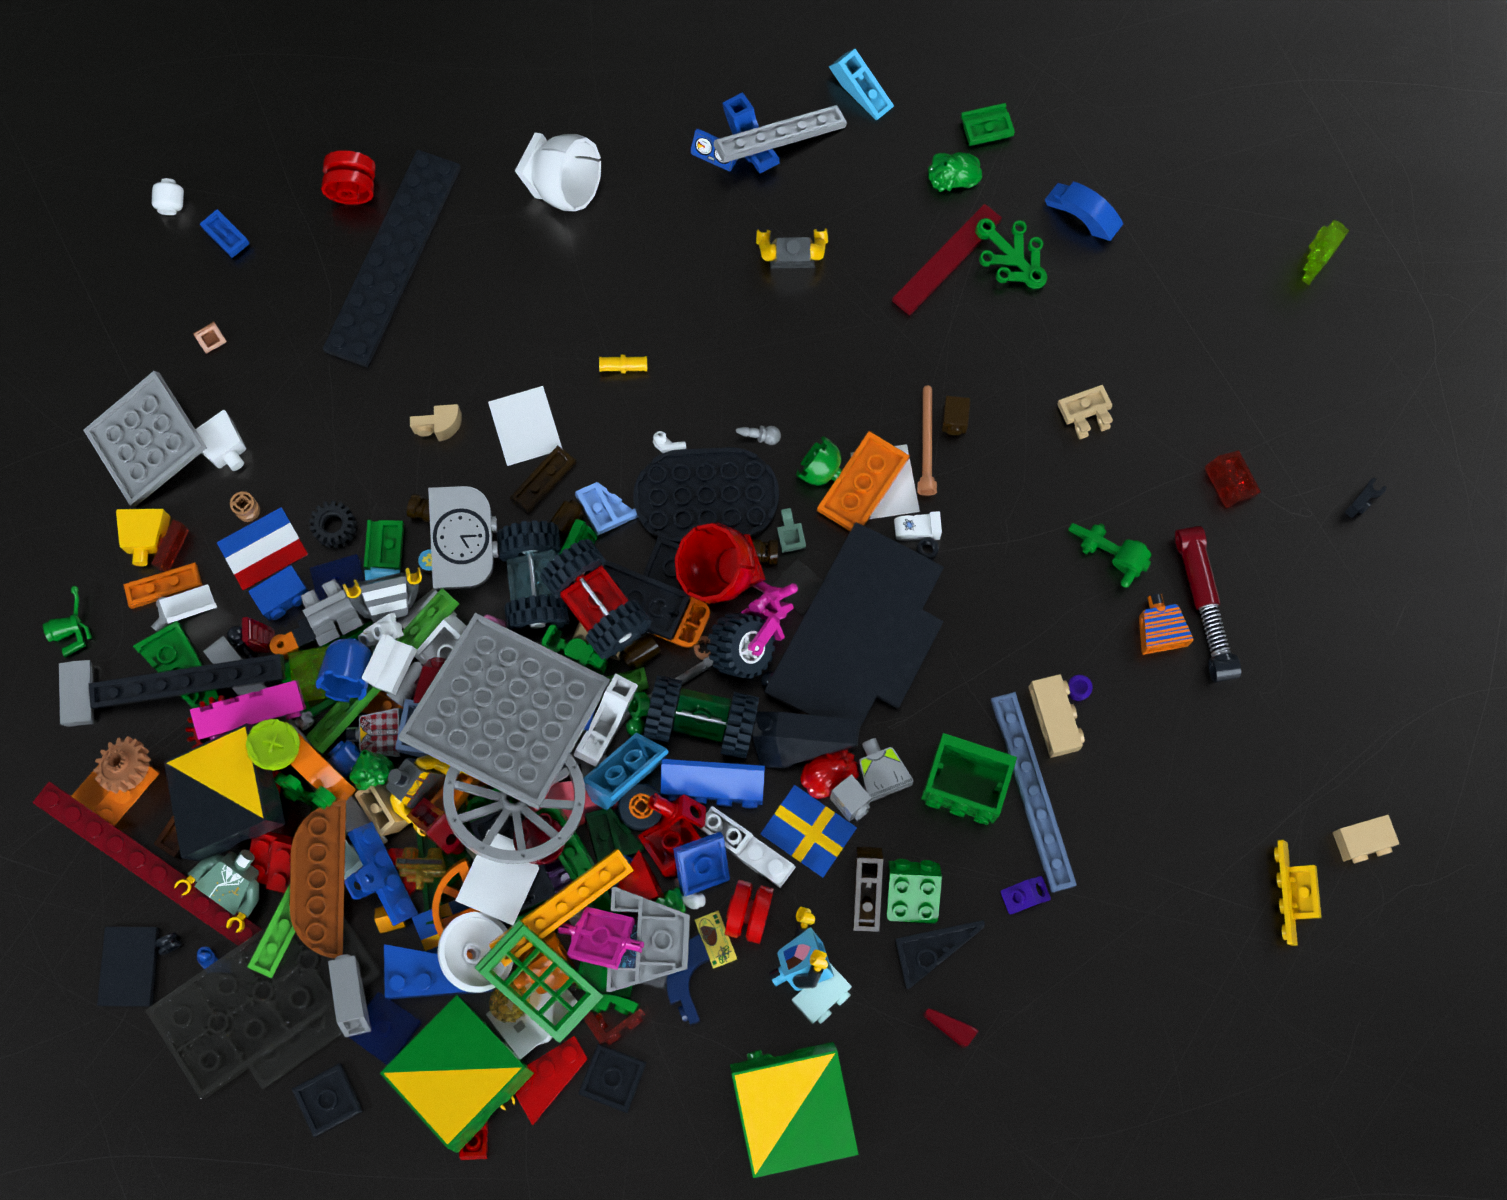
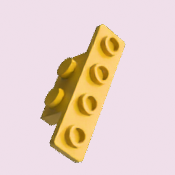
[1274,840,1322,946]

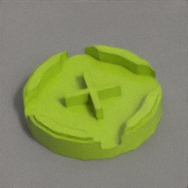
[246,719,300,770]

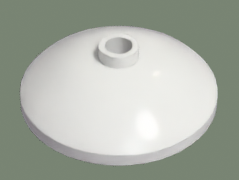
[438,912,513,993]

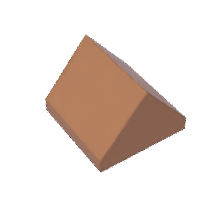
[193,322,227,354]

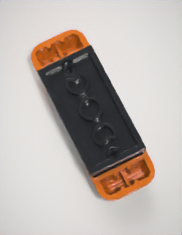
[604,560,710,648]

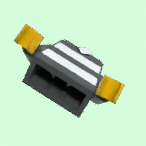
[343,567,422,623]

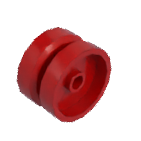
[321,151,376,205]
[724,880,774,944]

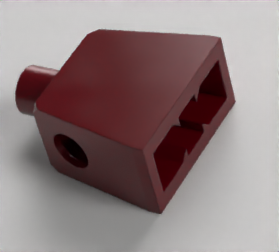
[406,797,466,855]

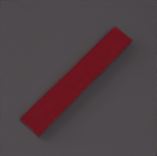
[892,204,1002,316]

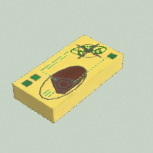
[695,910,737,969]

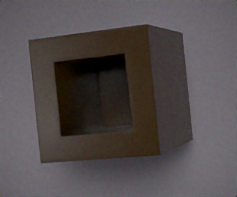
[942,396,970,435]

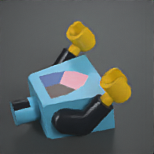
[769,907,834,991]

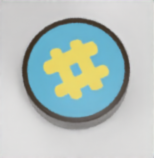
[417,548,432,574]

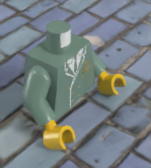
[174,850,259,933]

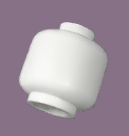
[152,178,184,215]

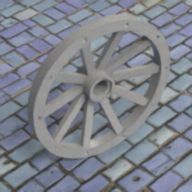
[443,754,585,864]

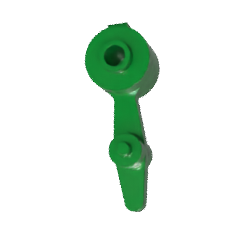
[1068,523,1152,588]

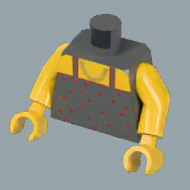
[756,228,828,269]
[386,755,468,836]

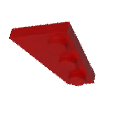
[515,1036,588,1125]

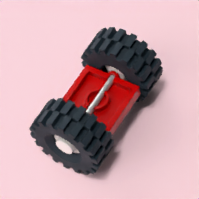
[540,539,652,659]

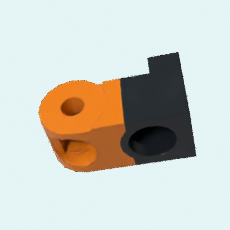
[269,617,319,660]

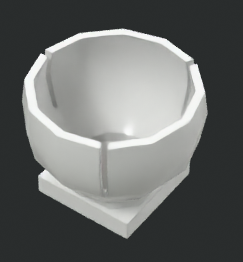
[515,132,601,211]

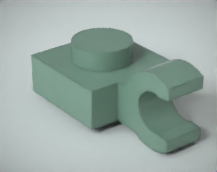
[777,508,806,553]

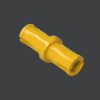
[599,355,647,374]

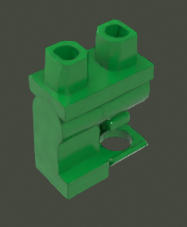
[542,625,608,675]

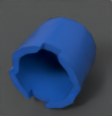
[316,638,372,702]

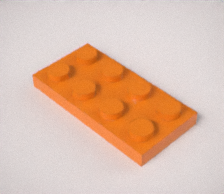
[817,431,910,531]

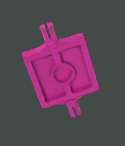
[558,907,644,970]

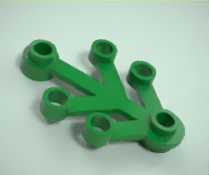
[975,218,1047,289]
[274,772,336,812]

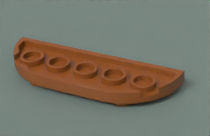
[289,800,346,958]

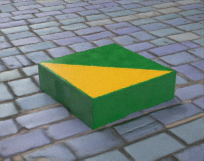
[380,995,534,1153]
[730,1042,859,1178]

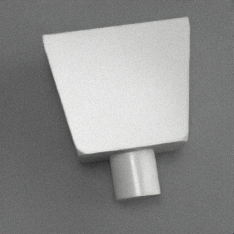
[195,410,246,471]

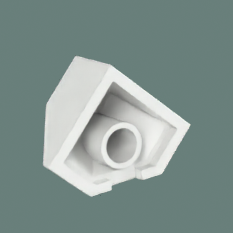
[414,613,467,665]

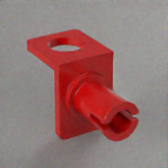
[647,793,706,830]

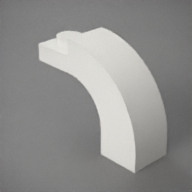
[573,674,638,767]

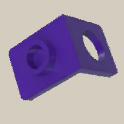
[1001,876,1051,914]

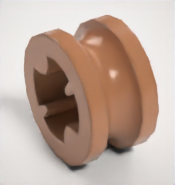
[694,636,711,660]

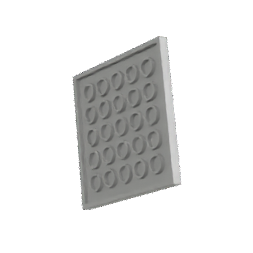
[399,613,611,809]

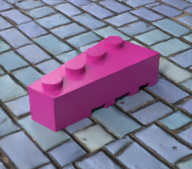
[190,680,306,740]

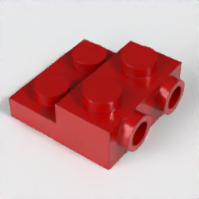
[250,832,293,893]

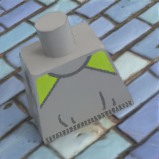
[858,738,914,802]

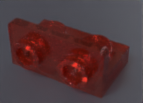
[1205,450,1261,508]

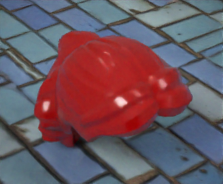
[800,749,859,799]

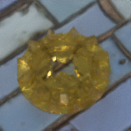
[489,982,531,1023]

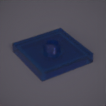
[309,554,365,601]
[349,992,421,1065]

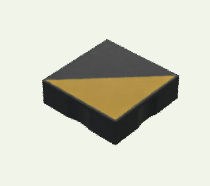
[164,723,285,861]

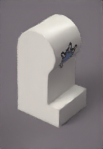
[894,511,942,541]

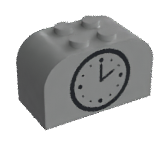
[428,486,498,590]

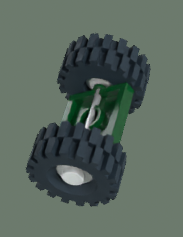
[643,675,759,759]

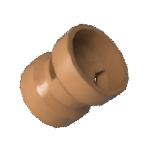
[230,491,260,522]

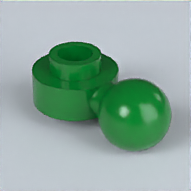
[626,691,650,736]

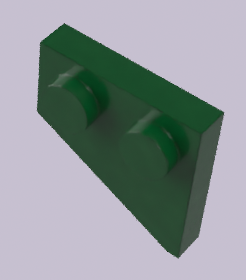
[584,808,646,863]

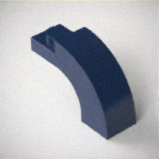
[667,934,710,1025]

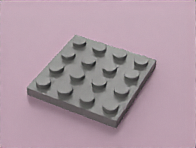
[84,371,207,507]

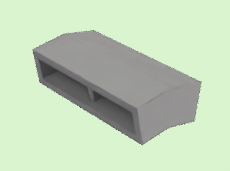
[59,660,94,727]

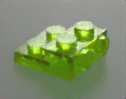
[1301,220,1349,285]

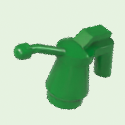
[43,586,92,658]

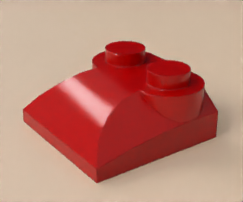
[638,818,701,877]

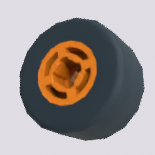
[617,784,662,831]

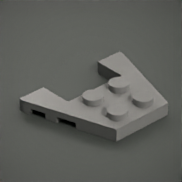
[606,887,690,992]

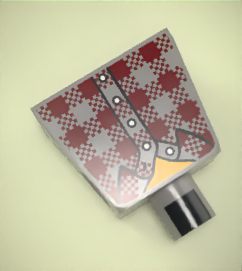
[346,708,406,757]

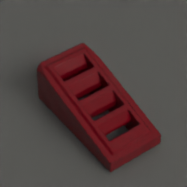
[242,617,275,654]
[923,1008,979,1048]

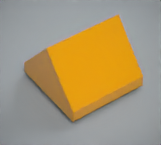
[374,906,406,934]

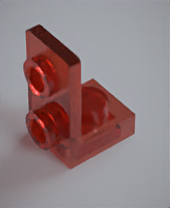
[583,1009,645,1046]

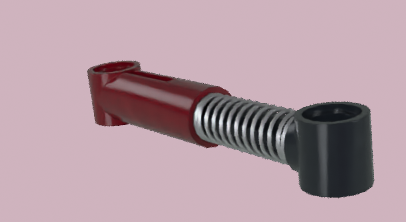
[1175,525,1241,682]

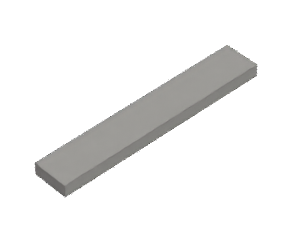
[714,105,847,163]

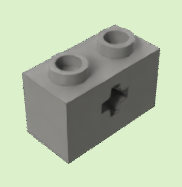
[830,774,871,822]

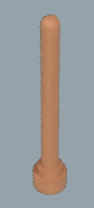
[917,385,937,496]

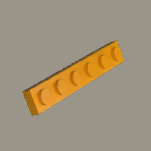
[489,848,634,967]

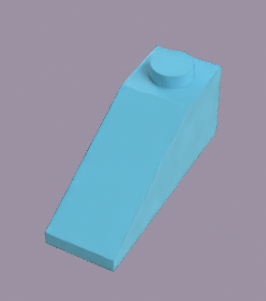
[829,49,894,120]

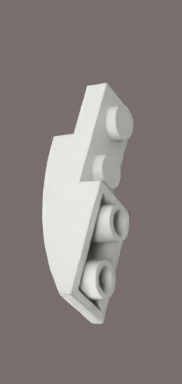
[697,806,796,888]

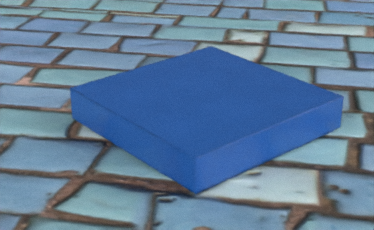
[673,832,730,897]

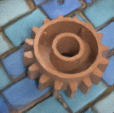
[93,736,151,793]

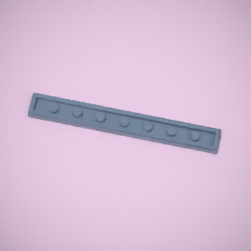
[991,692,1077,893]

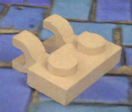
[1057,385,1113,440]

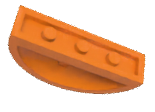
[284,721,357,801]
[432,857,480,959]

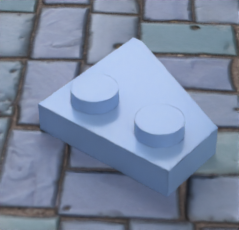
[575,482,638,536]

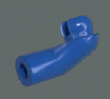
[197,946,233,974]

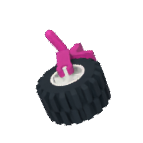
[707,581,798,678]

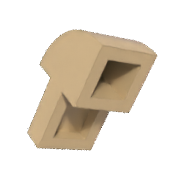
[410,404,462,441]

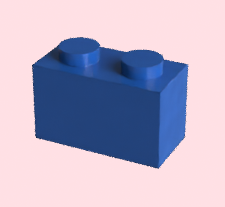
[248,565,309,621]

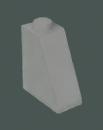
[328,954,371,1037]

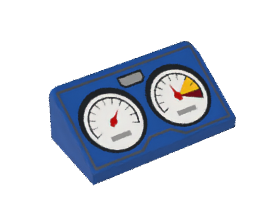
[691,129,738,171]

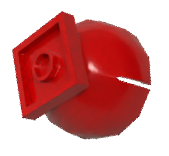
[675,523,766,604]

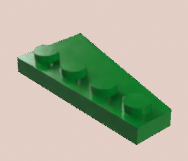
[133,621,220,708]

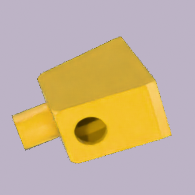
[116,509,170,566]

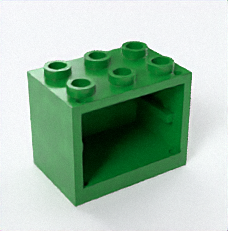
[921,733,1017,825]

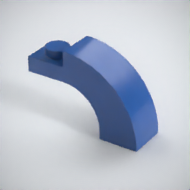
[723,92,780,174]
[1045,181,1123,241]

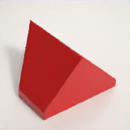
[616,850,664,914]

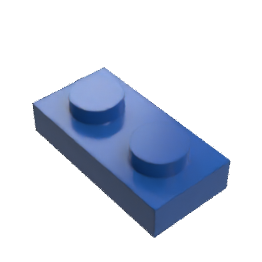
[200,209,250,258]

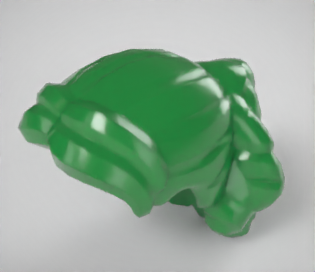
[928,152,983,192]
[349,750,397,790]

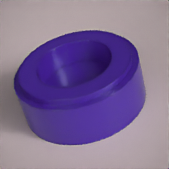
[1068,675,1093,701]

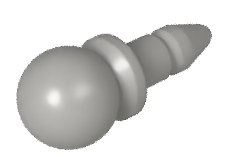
[736,425,781,445]

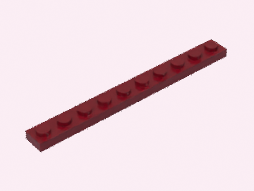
[32,781,264,952]

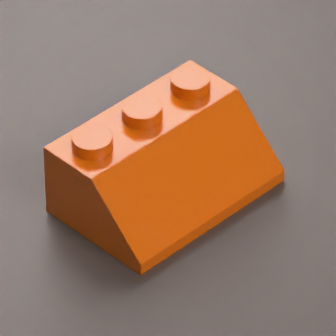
[72,764,160,826]

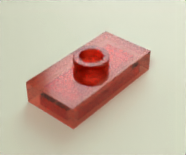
[152,520,189,572]

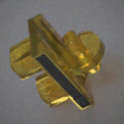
[396,847,447,890]

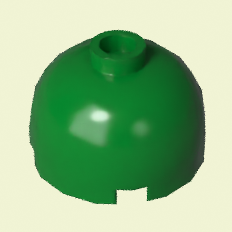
[796,436,842,486]

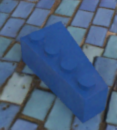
[384,944,495,1000]

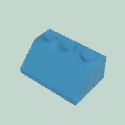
[583,732,669,811]

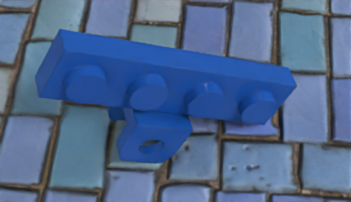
[344,822,418,926]

